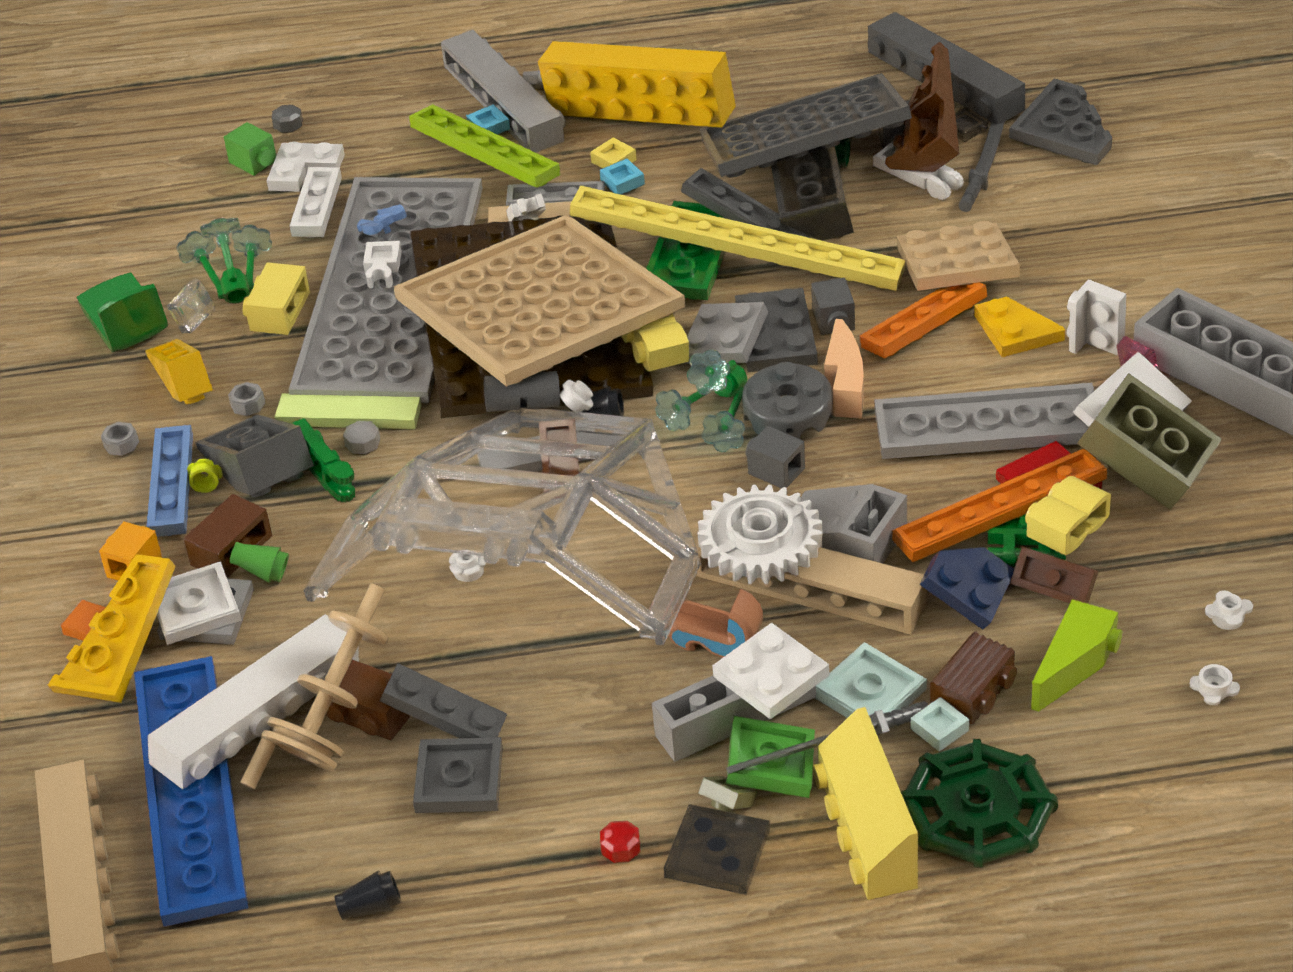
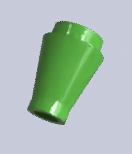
[230,542,289,583]

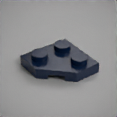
[919,547,1014,630]

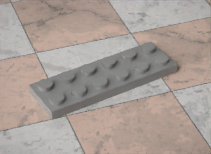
[874,383,1094,459]

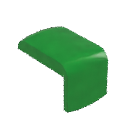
[76,272,168,352]

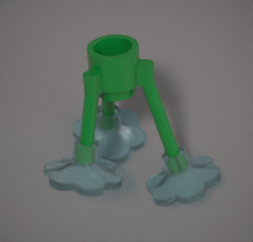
[176,218,272,304]
[655,349,747,452]

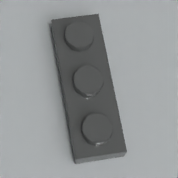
[380,663,507,738]

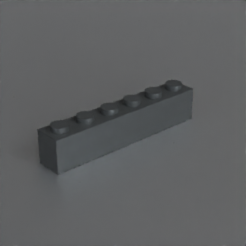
[868,12,1025,124]

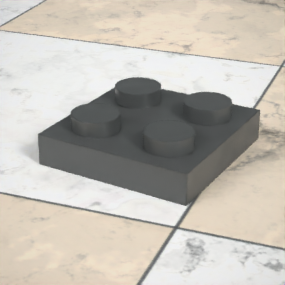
[413,737,503,813]

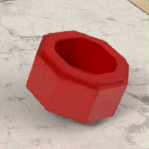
[600,820,641,863]

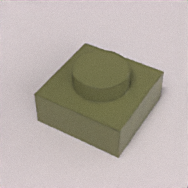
[698,776,757,813]

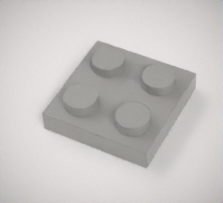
[684,302,768,364]

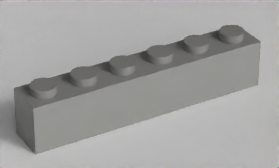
[441,30,565,153]

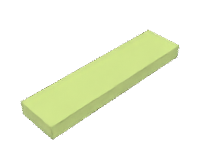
[274,393,422,429]

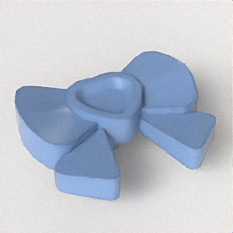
[357,205,407,235]

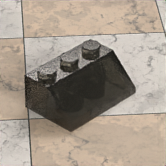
[771,146,854,241]

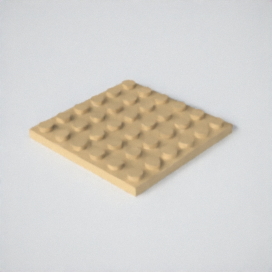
[394,215,685,387]

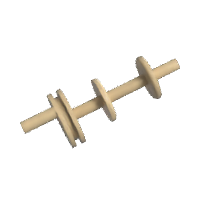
[240,583,389,790]

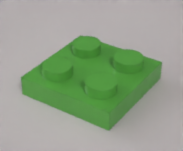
[726,716,815,798]

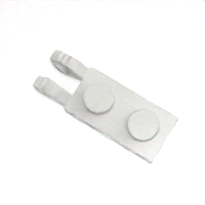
[873,142,964,200]

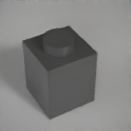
[811,277,855,336]
[745,426,805,488]

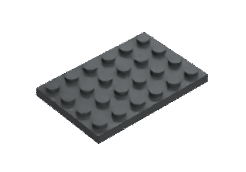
[699,73,912,178]

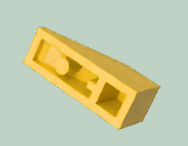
[145,339,213,404]

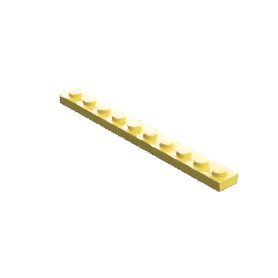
[570,185,906,291]

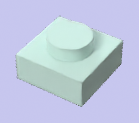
[911,697,969,752]

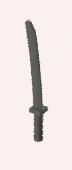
[958,121,1004,212]
[726,701,928,774]

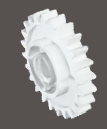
[698,485,823,585]

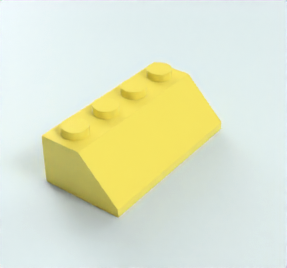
[813,707,918,900]

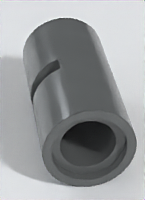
[484,371,560,412]

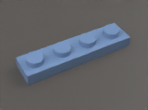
[147,425,193,537]

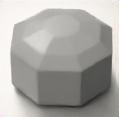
[228,382,265,416]
[343,421,380,454]
[101,422,139,456]

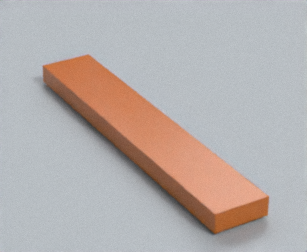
[892,449,1107,562]

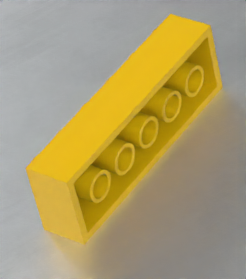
[538,41,736,128]

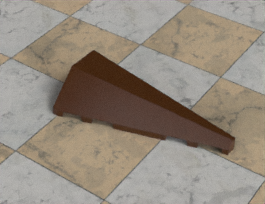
[885,42,959,172]

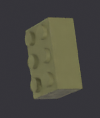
[1077,373,1222,510]

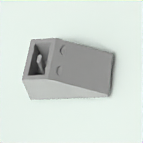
[800,484,907,564]

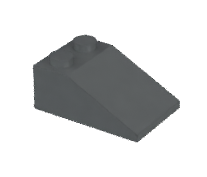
[195,414,314,497]

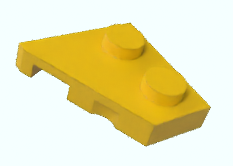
[974,296,1065,357]

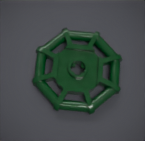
[901,739,1058,868]

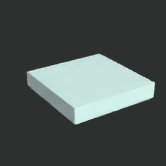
[815,642,927,718]

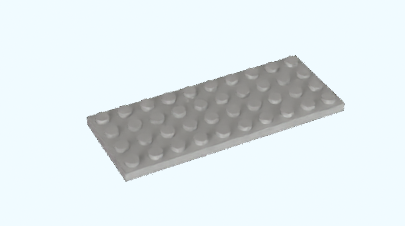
[289,177,483,403]

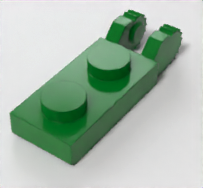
[292,418,355,503]

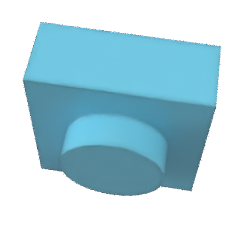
[466,104,510,135]
[599,159,645,195]

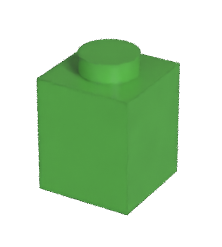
[224,122,276,176]

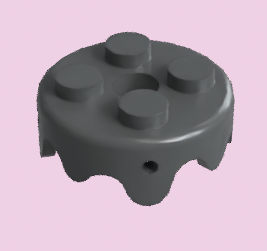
[742,362,833,439]

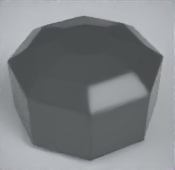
[272,105,303,133]

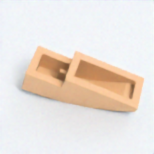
[824,319,864,419]

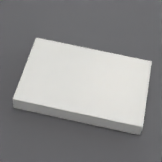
[1073,352,1192,427]

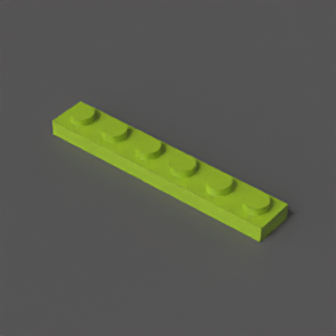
[409,104,560,188]

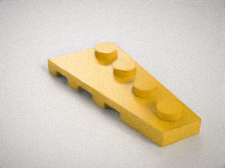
[47,554,176,703]

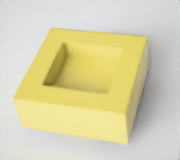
[590,137,637,168]

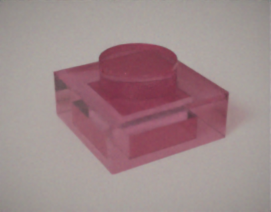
[1116,336,1159,370]

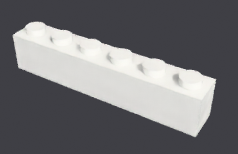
[148,614,359,789]

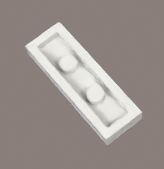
[290,167,342,238]

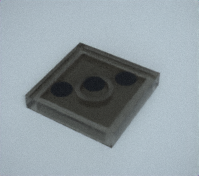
[663,804,770,895]

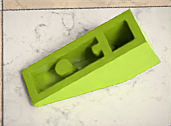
[1031,600,1123,712]

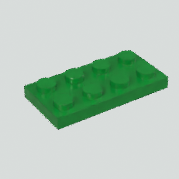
[646,201,726,300]

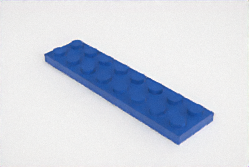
[134,656,249,927]

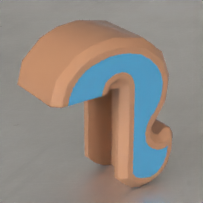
[667,588,763,658]

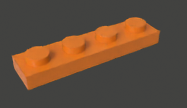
[859,282,987,359]

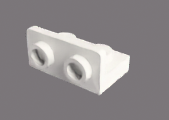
[1067,279,1126,355]

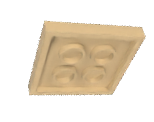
[897,221,1020,291]

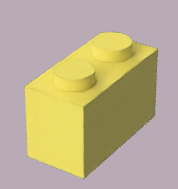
[243,262,310,335]

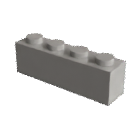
[652,676,816,762]

